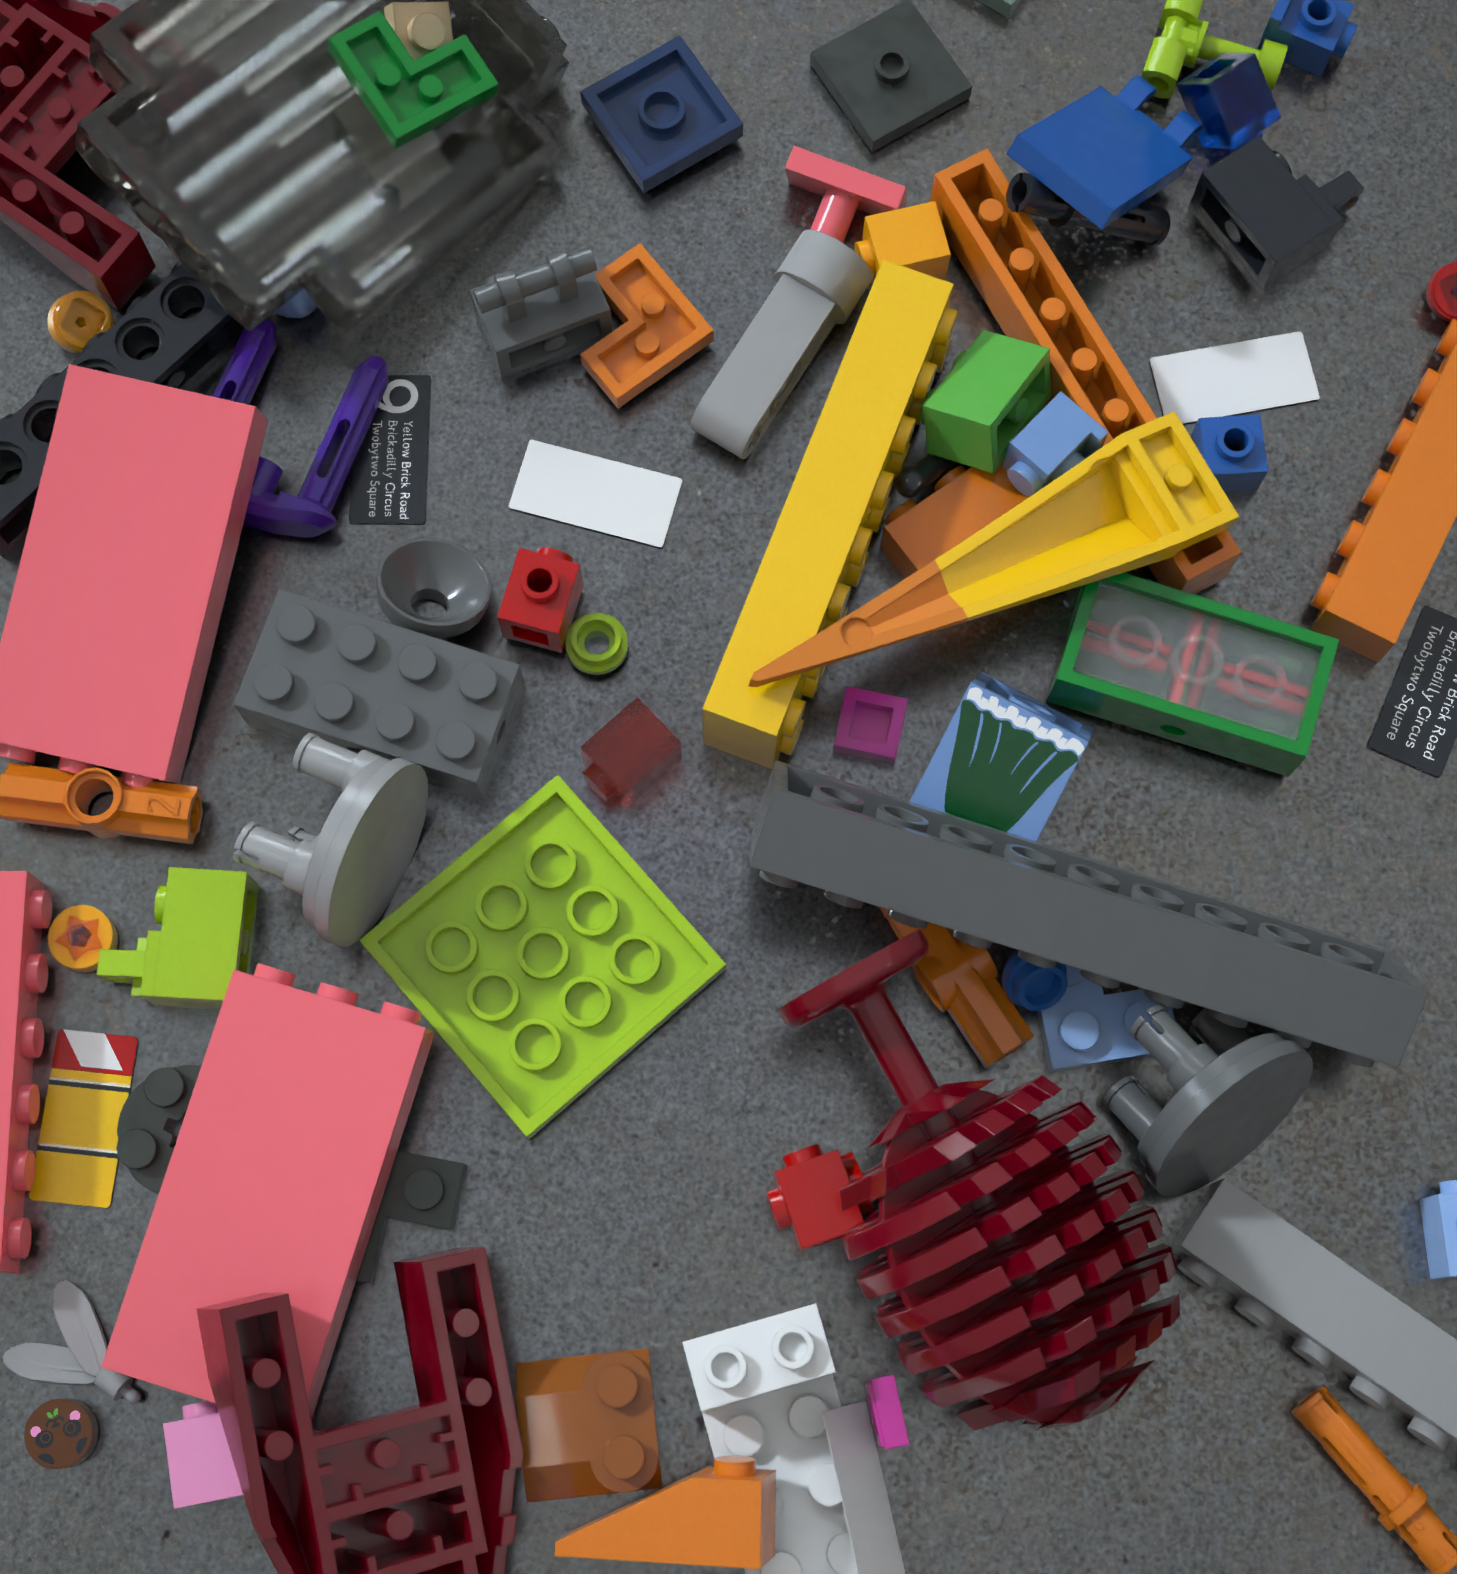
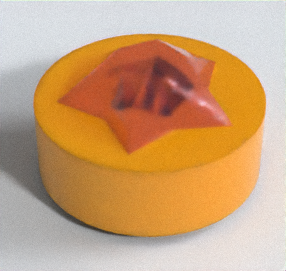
[48,905,118,973]

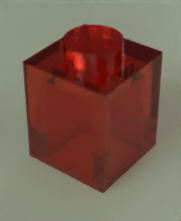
[580,697,682,808]

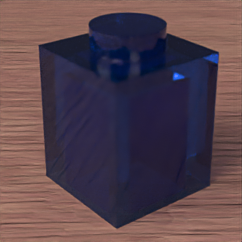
[1176,53,1281,152]

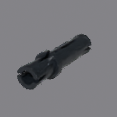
[1006,172,1170,246]

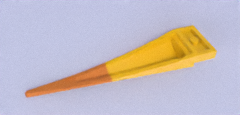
[748,411,1239,687]

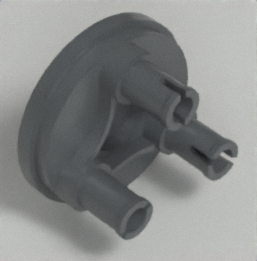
[1103,1004,1313,1197]

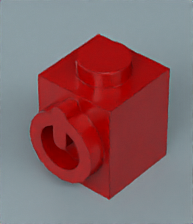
[497,547,584,653]
[766,1144,874,1253]

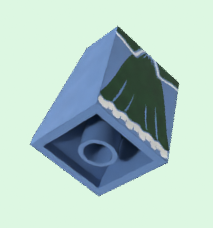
[910,672,1094,841]

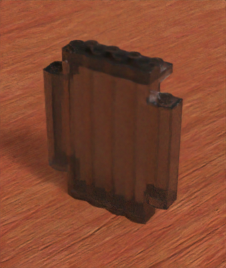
[75,0,570,333]

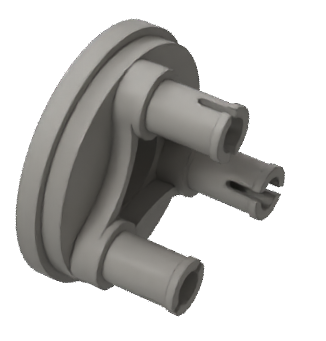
[233,733,428,948]

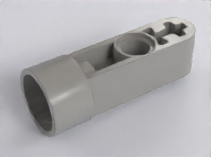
[690,230,873,460]

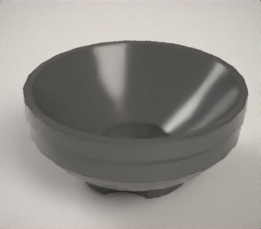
[376,538,492,639]

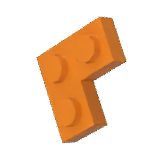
[580,243,714,409]

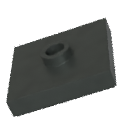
[810,0,972,152]

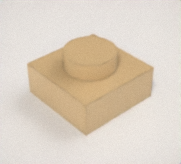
[384,2,453,61]

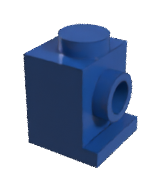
[1257,0,1358,77]

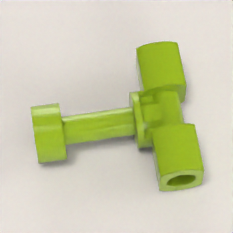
[1141,0,1288,99]

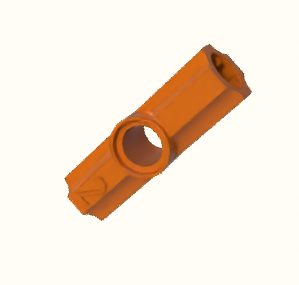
[0,763,203,844]
[879,907,1034,1069]

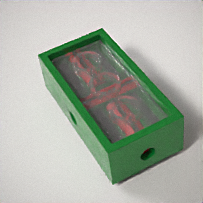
[1046,573,1339,777]

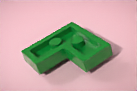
[327,11,499,149]

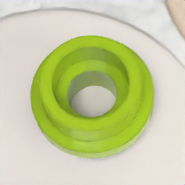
[565,613,628,675]

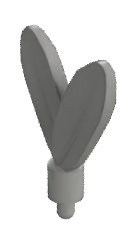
[3,1280,141,1404]

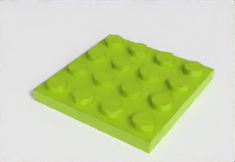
[359,775,726,1140]

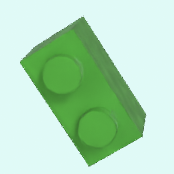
[920,330,1052,474]

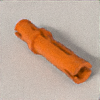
[1291,1384,1457,1574]

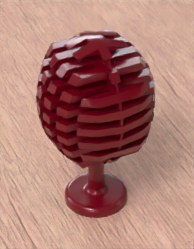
[777,929,1180,1431]

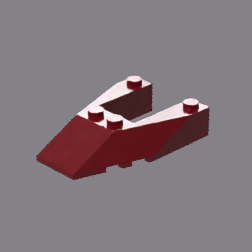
[0,0,267,311]
[197,1247,523,1574]

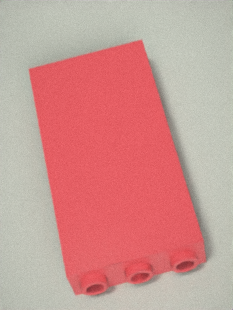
[0,364,268,787]
[101,963,435,1420]

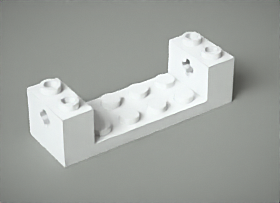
[682,1303,858,1574]

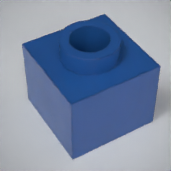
[1190,414,1268,492]

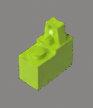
[97,867,259,1010]

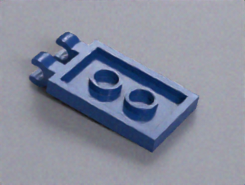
[1006,75,1203,230]

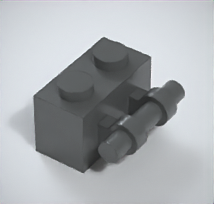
[469,247,613,378]

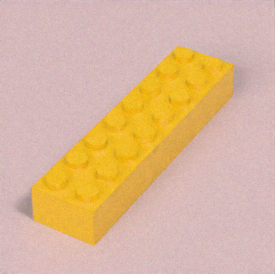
[702,259,959,769]

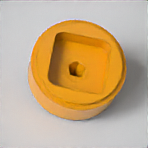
[48,291,114,354]

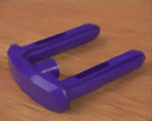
[212,318,389,538]

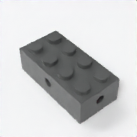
[233,589,526,802]

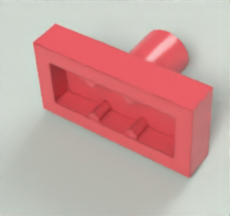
[785,146,907,243]

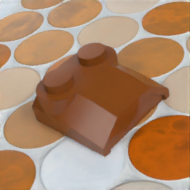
[515,1348,663,1503]

